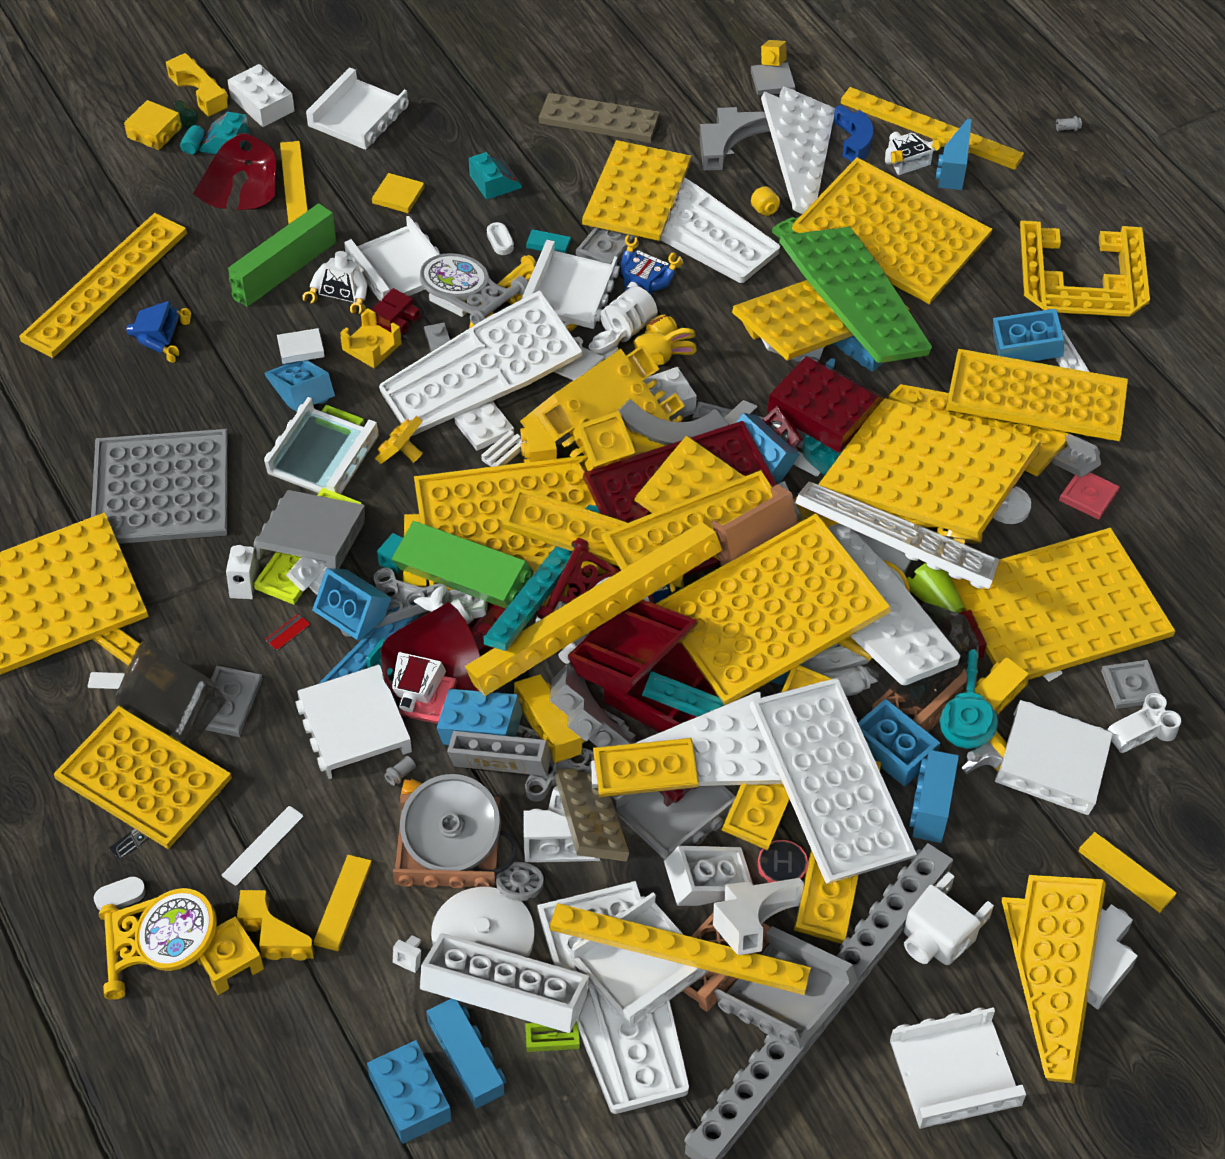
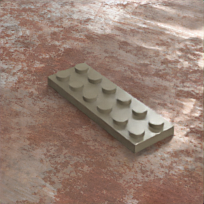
[539,93,660,143]
[555,768,629,861]

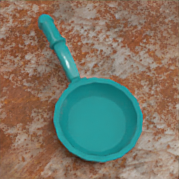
[940,649,998,749]

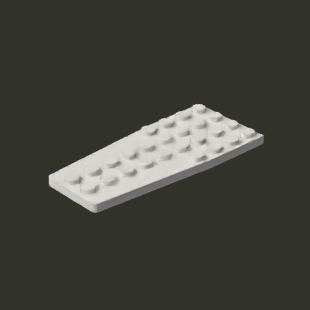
[660,178,780,283]
[379,290,583,436]
[796,482,1000,589]
[827,523,960,685]
[537,881,689,1114]

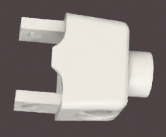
[904,872,994,965]

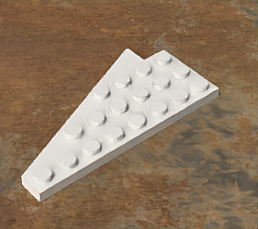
[761,86,835,214]
[591,692,783,788]

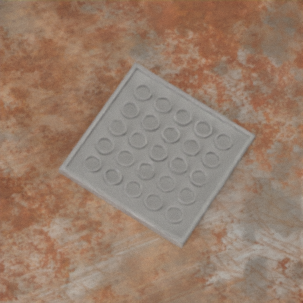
[91,429,228,544]

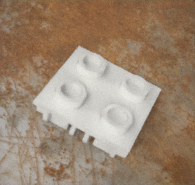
[553,337,605,381]

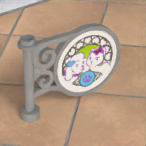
[420,253,528,325]

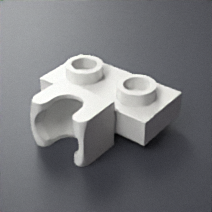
[286,557,327,595]

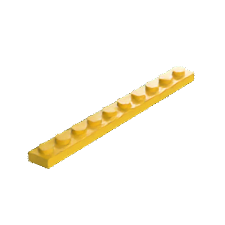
[841,87,1024,170]
[550,903,811,995]

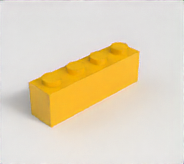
[974,657,1029,715]
[514,674,584,763]

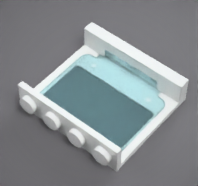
[264,397,379,494]

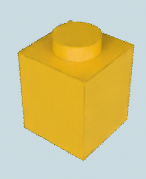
[761,40,787,66]

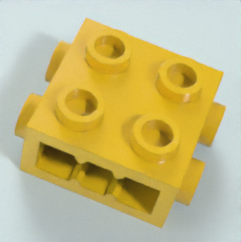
[124,100,182,150]

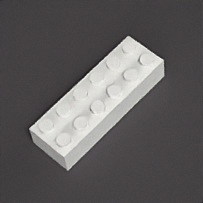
[420,933,589,1033]

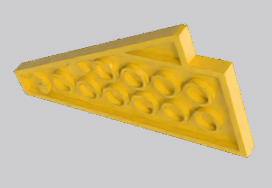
[889,384,1068,477]
[1002,875,1106,1084]

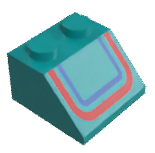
[199,112,249,154]
[469,152,522,200]

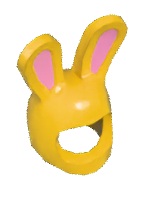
[634,328,697,366]

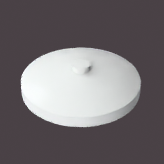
[431,887,534,958]

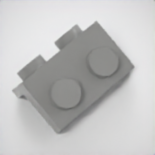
[1052,434,1101,477]

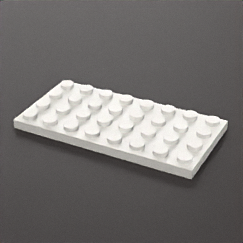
[749,678,917,884]

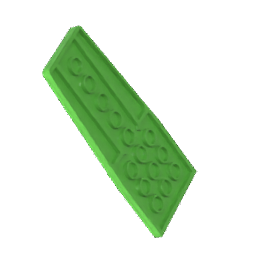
[779,227,932,363]

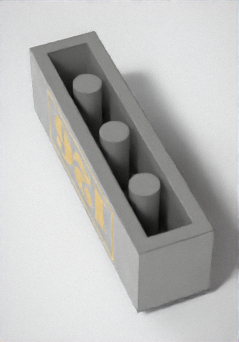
[447,731,552,776]

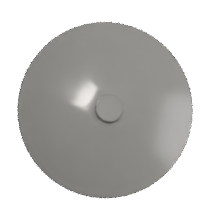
[400,774,501,871]

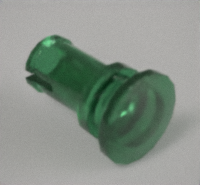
[173,100,198,127]

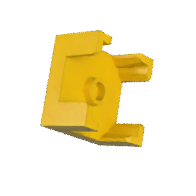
[340,308,402,369]
[573,411,635,471]
[196,916,264,995]

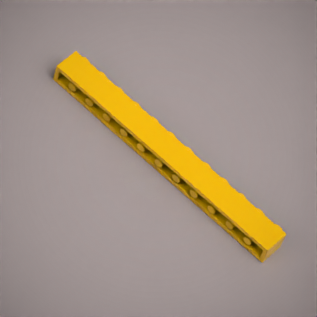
[465,522,722,696]

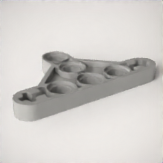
[340,568,450,637]
[516,725,594,802]

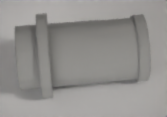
[1056,116,1082,132]
[385,756,416,785]

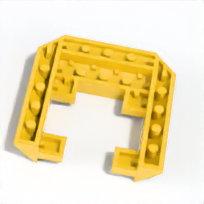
[1020,221,1150,317]

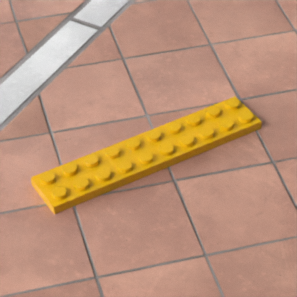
[19,213,187,358]

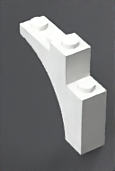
[713,878,804,955]
[1087,904,1138,1010]

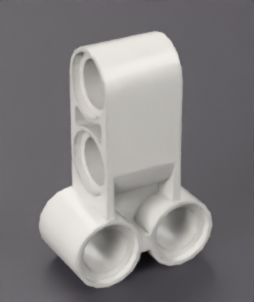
[1106,693,1181,753]

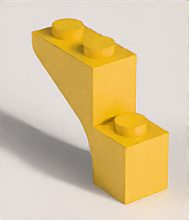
[237,890,314,961]

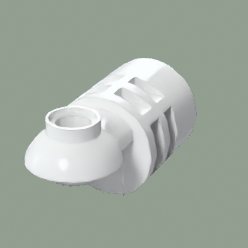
[588,286,657,359]

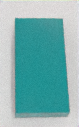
[526,229,571,253]

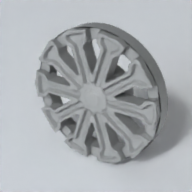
[496,862,544,901]

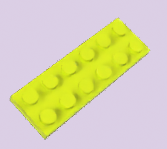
[253,488,362,605]

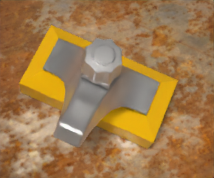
[962,731,1007,774]

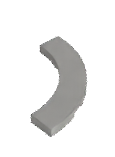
[617,399,729,445]

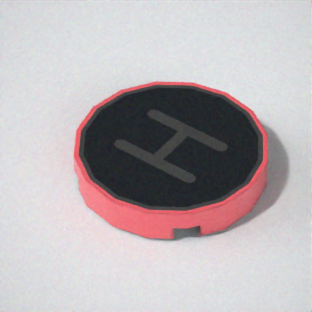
[757,840,808,883]

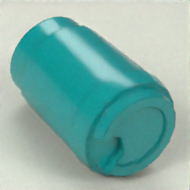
[180,125,205,155]

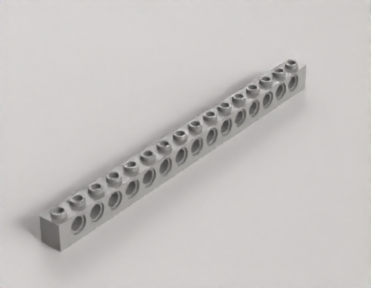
[684,843,953,1159]

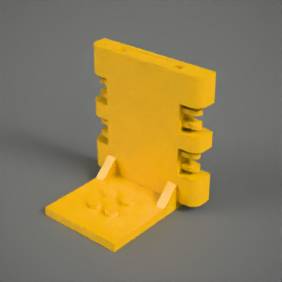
[520,345,685,479]

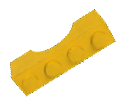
[166,53,228,117]

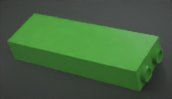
[228,203,336,307]
[391,521,533,609]

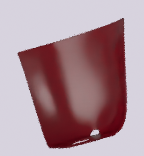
[193,133,276,210]
[381,602,480,701]

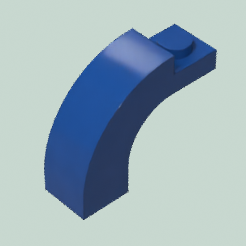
[833,105,873,162]

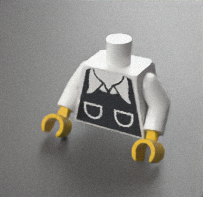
[885,132,946,175]
[303,251,368,314]

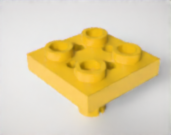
[375,415,423,464]

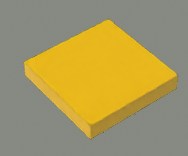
[372,173,425,213]

